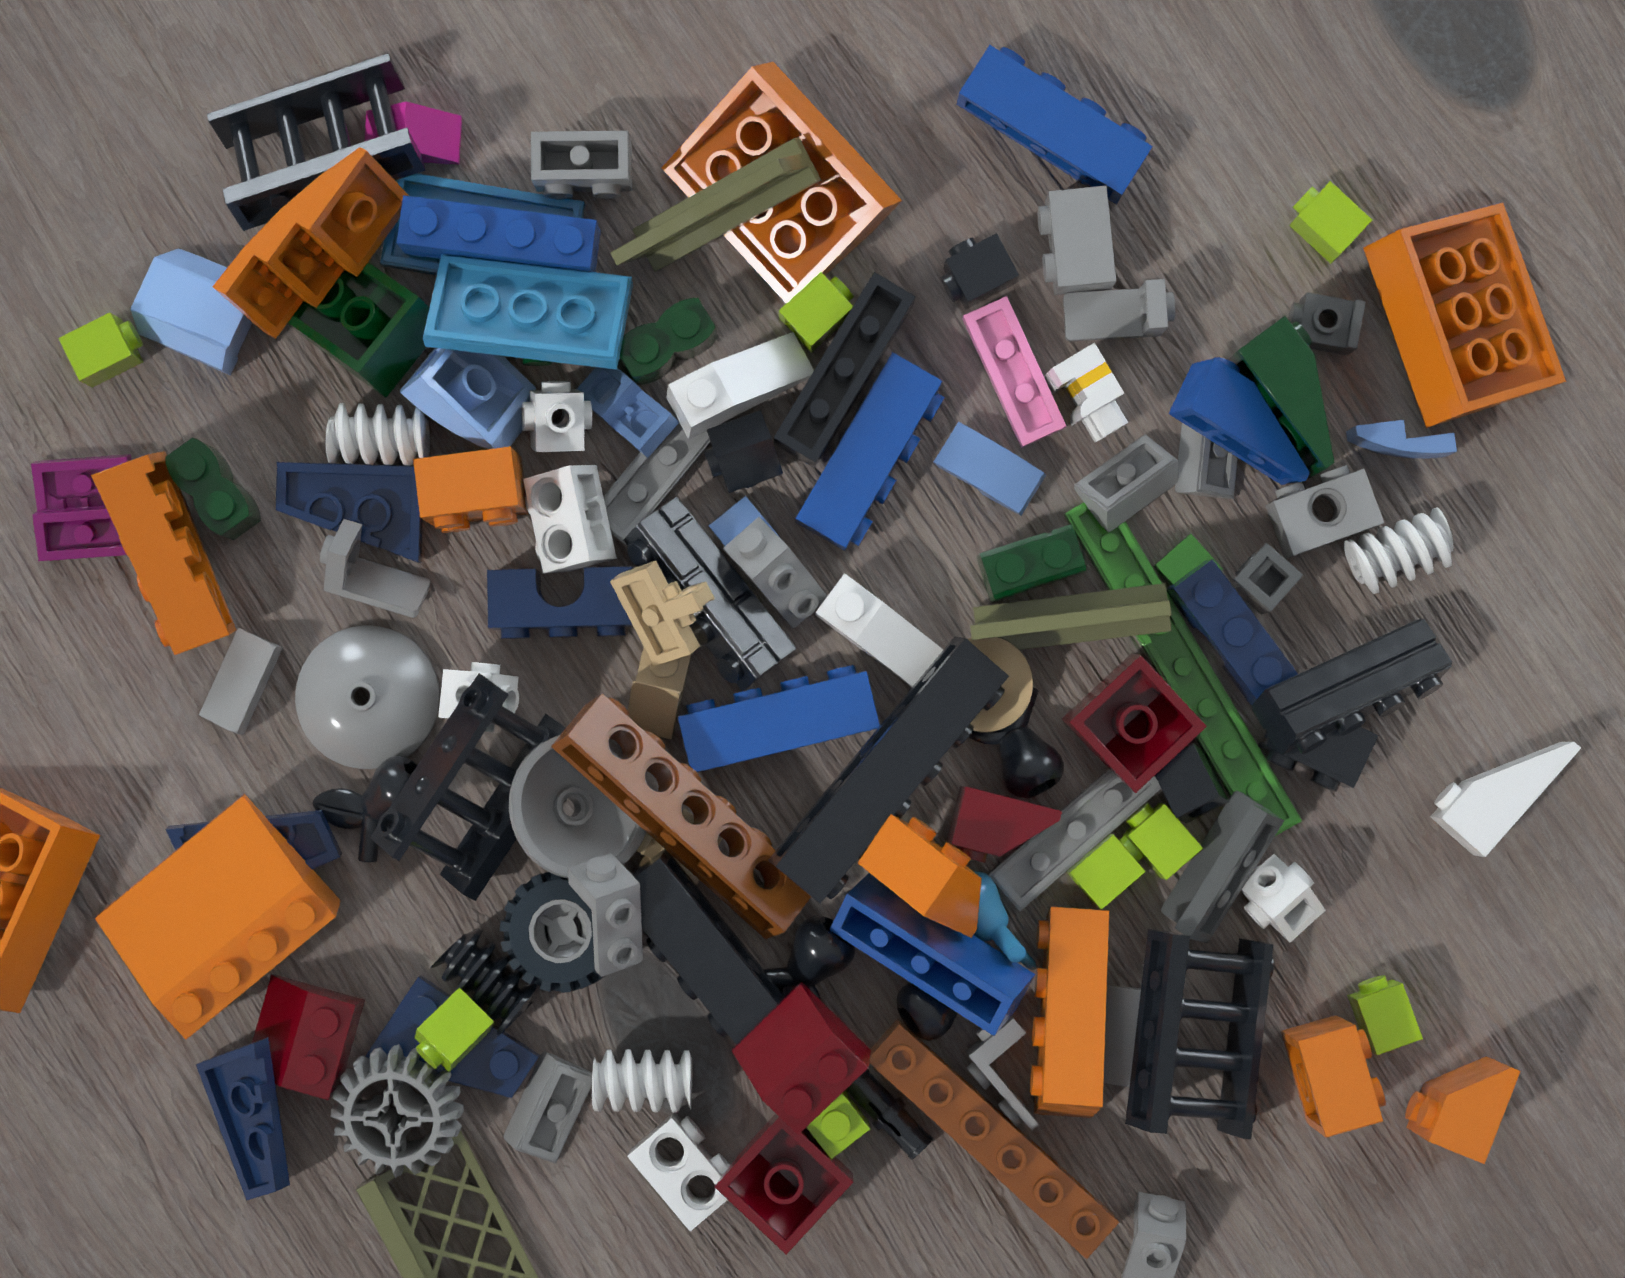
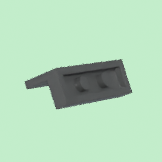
[1161,791,1285,943]

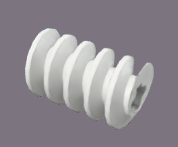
[325,403,430,466]
[1344,507,1453,594]
[592,1049,693,1113]

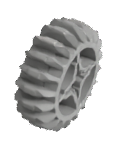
[330,1044,464,1178]

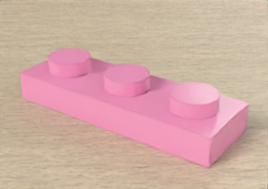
[962,296,1066,448]

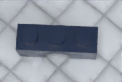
[1166,559,1298,705]
[487,566,634,639]

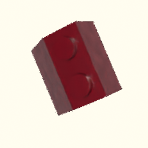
[1062,653,1207,793]
[947,786,1062,863]
[252,974,365,1100]
[732,982,871,1135]
[714,1114,854,1255]

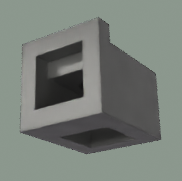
[1288,292,1366,356]
[1233,543,1303,615]

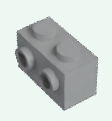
[531,131,632,199]
[1038,186,1116,295]

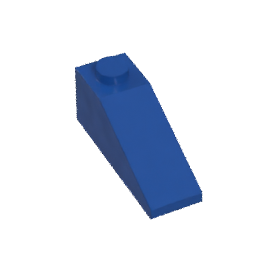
[1168,357,1310,485]

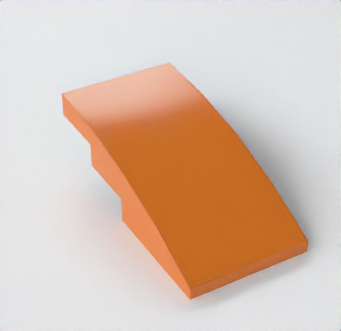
[212,147,409,339]

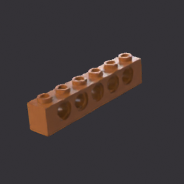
[551,693,811,939]
[869,1018,1120,1259]

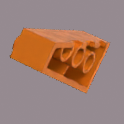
[91,451,237,655]
[1030,907,1109,1118]

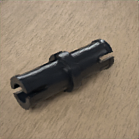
[846,1069,934,1160]

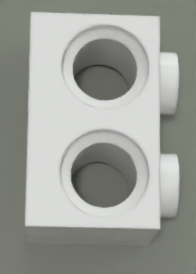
[523,465,617,573]
[627,1112,730,1232]

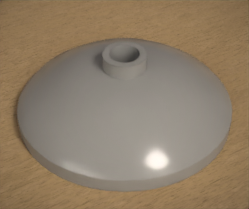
[295,625,440,769]
[509,735,647,878]

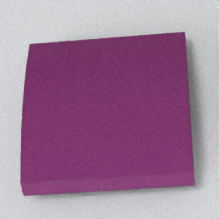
[31,454,132,562]

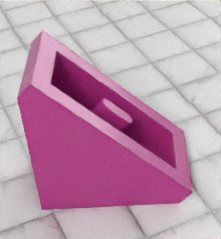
[364,101,462,165]

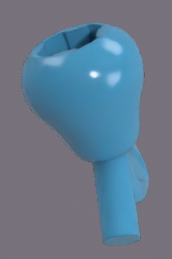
[973,871,1037,970]

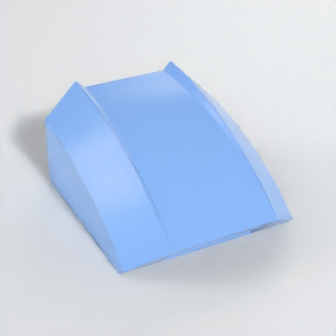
[130,248,252,376]
[400,348,536,449]

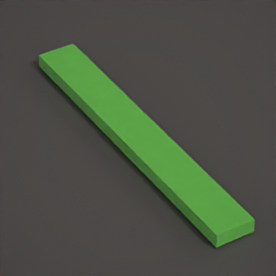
[1064,503,1302,836]

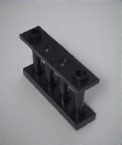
[207,53,426,231]
[370,673,566,901]
[1125,929,1274,1139]

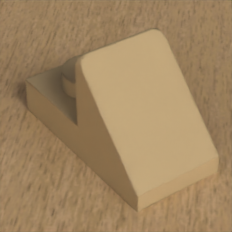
[628,647,692,739]

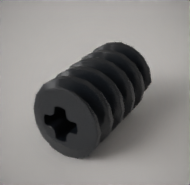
[431,928,537,1036]

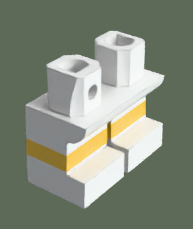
[1044,343,1128,443]

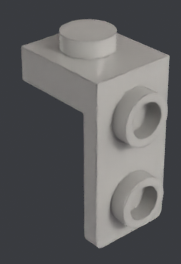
[1063,279,1175,342]
[723,517,827,628]
[320,519,430,618]
[568,853,643,977]
[966,1016,1039,1131]
[1121,1191,1186,1278]

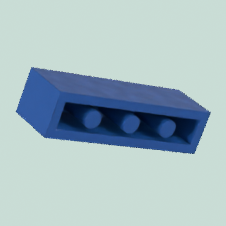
[956,45,1153,205]
[397,195,601,272]
[795,352,945,551]
[678,665,880,772]
[830,873,1035,1036]

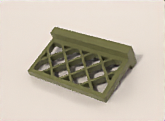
[610,137,822,272]
[970,583,1172,650]
[356,1131,538,1278]

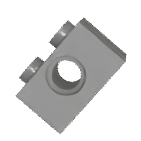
[1265,465,1384,559]

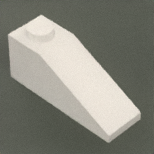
[666,332,814,439]
[815,573,943,687]
[1430,742,1581,857]

